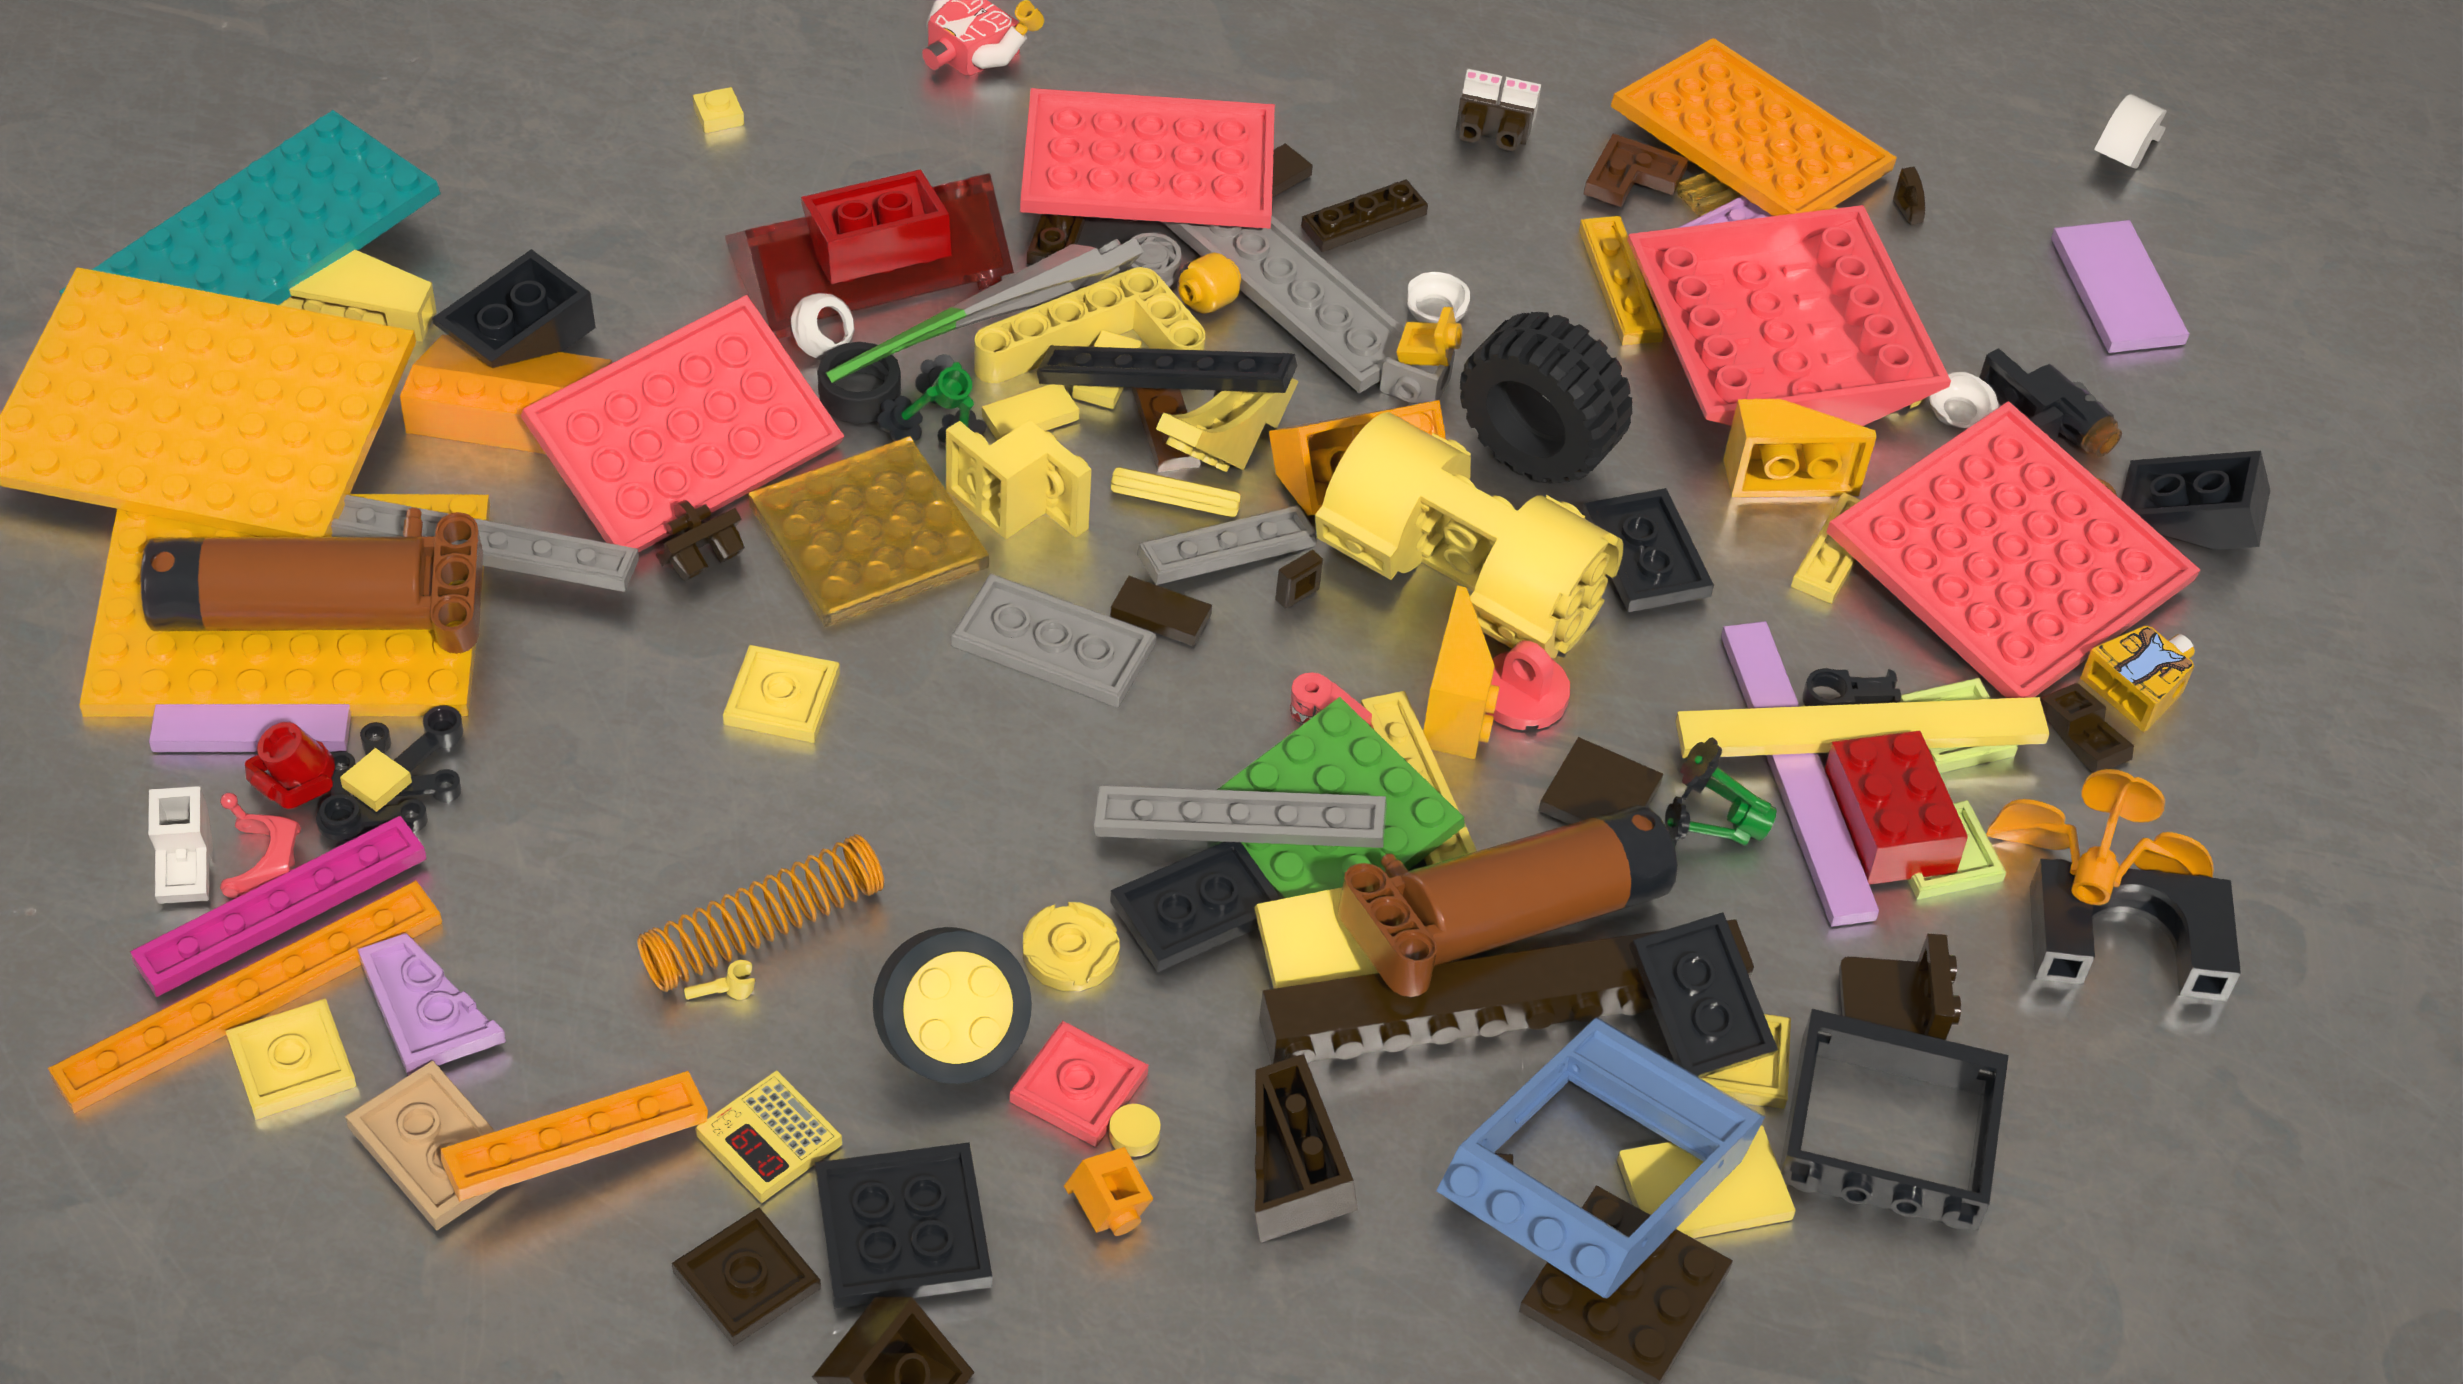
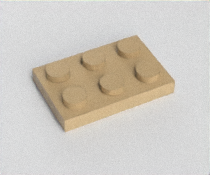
[345,1061,501,1231]

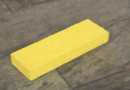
[1791,492,1861,604]

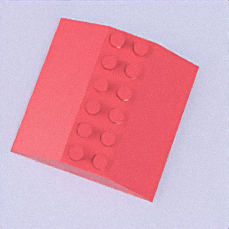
[1627,205,1951,426]

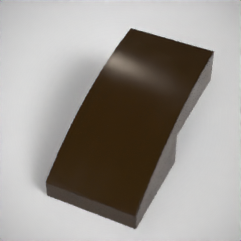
[2040,683,2134,773]

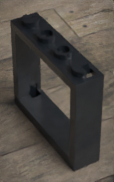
[1780,1009,2009,1231]

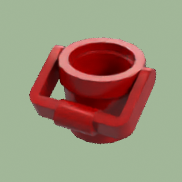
[245,722,335,809]

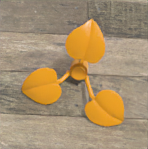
[1986,769,2214,905]

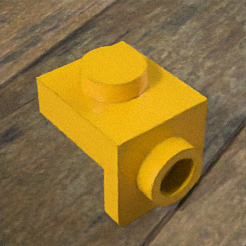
[1396,307,1462,366]

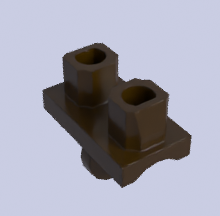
[656,500,745,582]

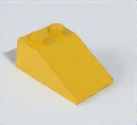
[1723,399,1877,497]
[1423,585,1500,759]

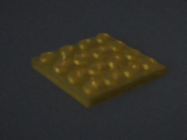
[748,436,989,627]

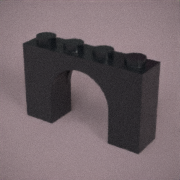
[2029,858,2241,1001]

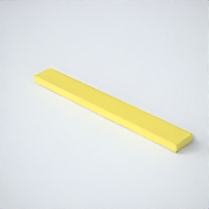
[1675,697,2050,758]

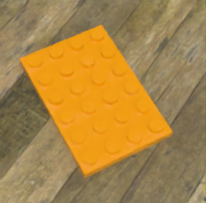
[1611,38,1897,216]

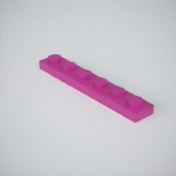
[130,816,426,997]

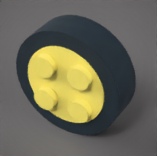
[873,927,1032,1084]

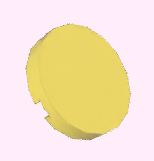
[1023,902,1120,991]

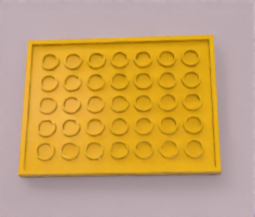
[0,267,416,537]
[79,494,490,717]

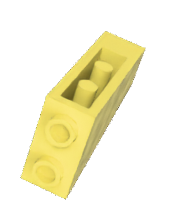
[279,250,437,342]

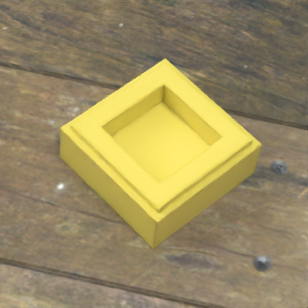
[340,748,412,812]

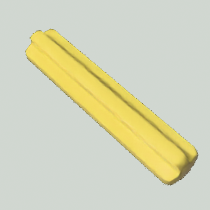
[1111,467,1241,518]

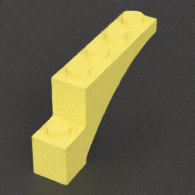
[1156,378,1299,472]

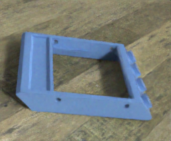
[1436,1018,1765,1298]

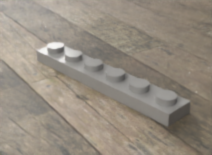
[1094,785,1387,848]

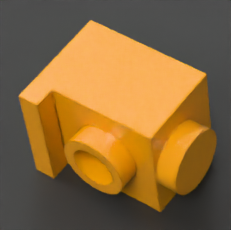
[1064,1147,1153,1236]

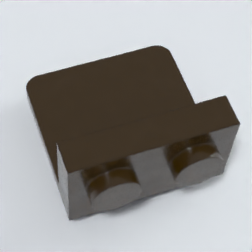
[1839,933,1961,1040]

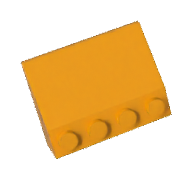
[400,334,612,454]

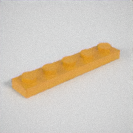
[441,1071,708,1202]

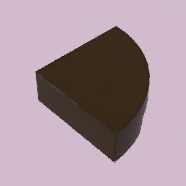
[1893,166,1925,225]

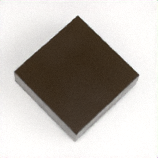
[1275,550,1323,609]

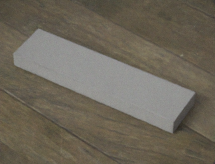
[1137,505,1317,585]

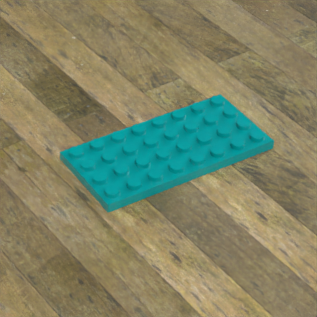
[59,110,441,305]

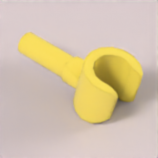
[684,960,755,1000]

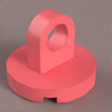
[1486,640,1570,730]

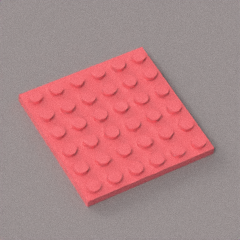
[1826,401,2200,698]

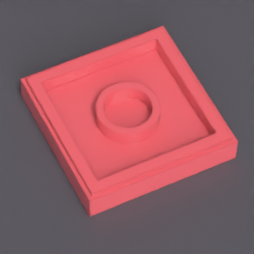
[1009,1020,1149,1147]

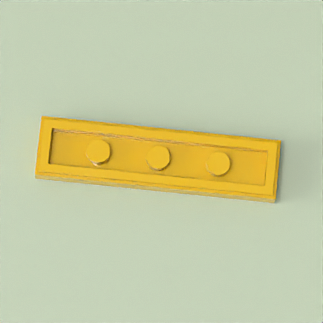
[1579,216,1664,346]

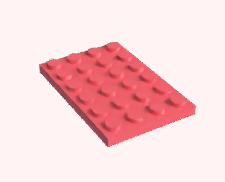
[1020,88,1275,229]
[521,295,844,553]

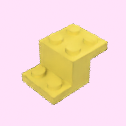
[946,419,1092,539]

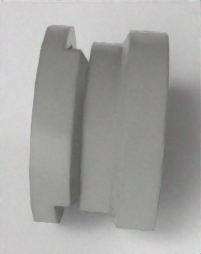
[1126,233,1182,291]

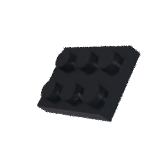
[1582,488,1714,612]
[1110,842,1281,972]
[1629,912,1778,1078]

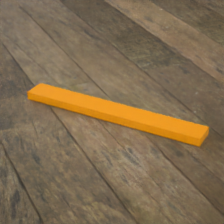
[48,880,442,1114]

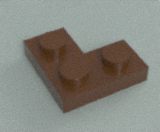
[1583,134,1689,207]

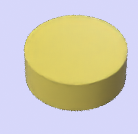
[1109,1104,1161,1157]

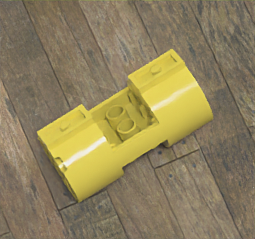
[1315,412,1623,659]

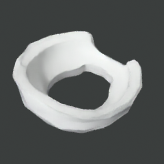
[1408,272,1470,323]
[791,293,855,360]
[1928,372,1999,429]

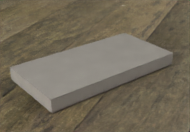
[951,573,1156,708]

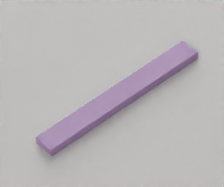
[1721,621,1879,927]

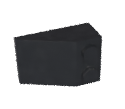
[432,249,596,368]
[2121,450,2270,550]

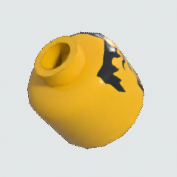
[1178,252,1241,314]

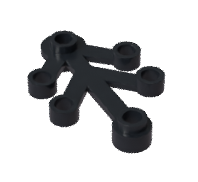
[316,705,463,840]

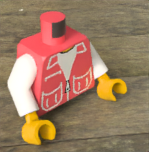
[922,0,1044,76]

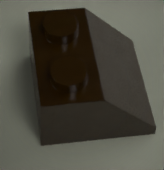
[812,1297,975,1384]

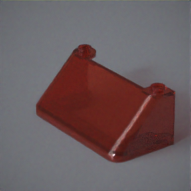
[725,173,1014,339]

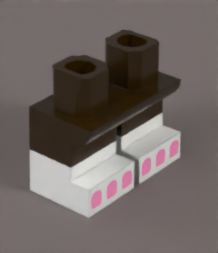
[1456,69,1542,151]

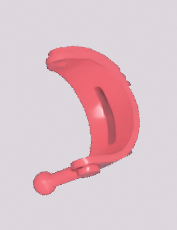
[220,792,301,899]

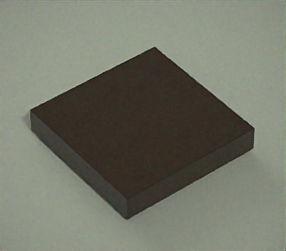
[1538,737,1663,824]
[672,1207,821,1346]

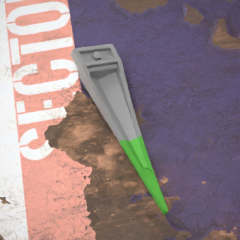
[826,238,1144,383]

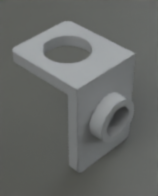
[1380,351,1455,404]

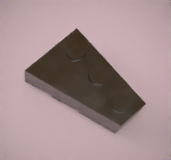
[1255,1054,1358,1243]

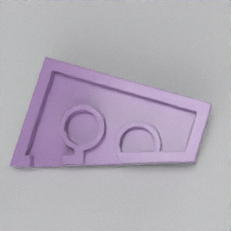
[358,933,506,1076]

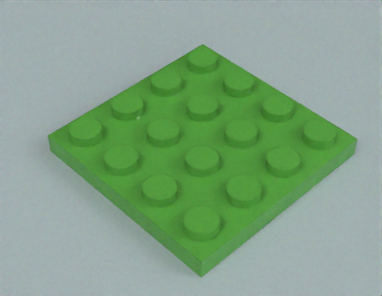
[1217,697,1465,899]

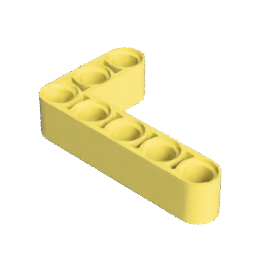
[974,267,1206,383]

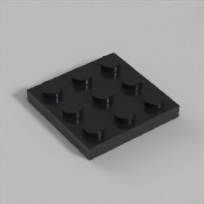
[815,1142,992,1309]

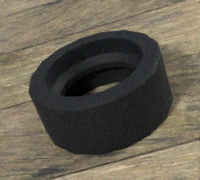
[817,342,901,424]

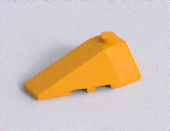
[1269,400,1446,516]

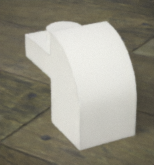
[2094,94,2167,169]
[148,786,213,904]

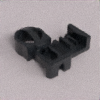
[1802,668,1901,706]

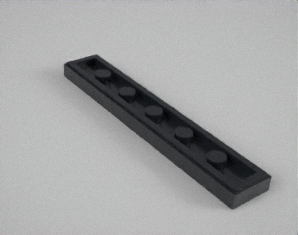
[1036,345,1297,393]

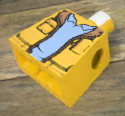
[2080,626,2194,733]

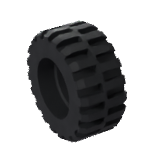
[1460,312,1632,483]

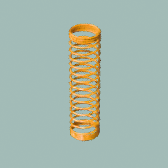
[637,834,884,992]

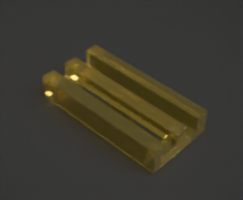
[1677,172,1742,217]

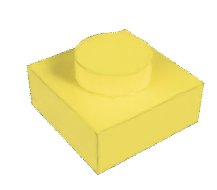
[693,87,744,133]

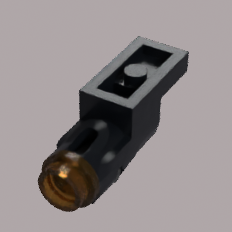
[1979,348,2122,457]

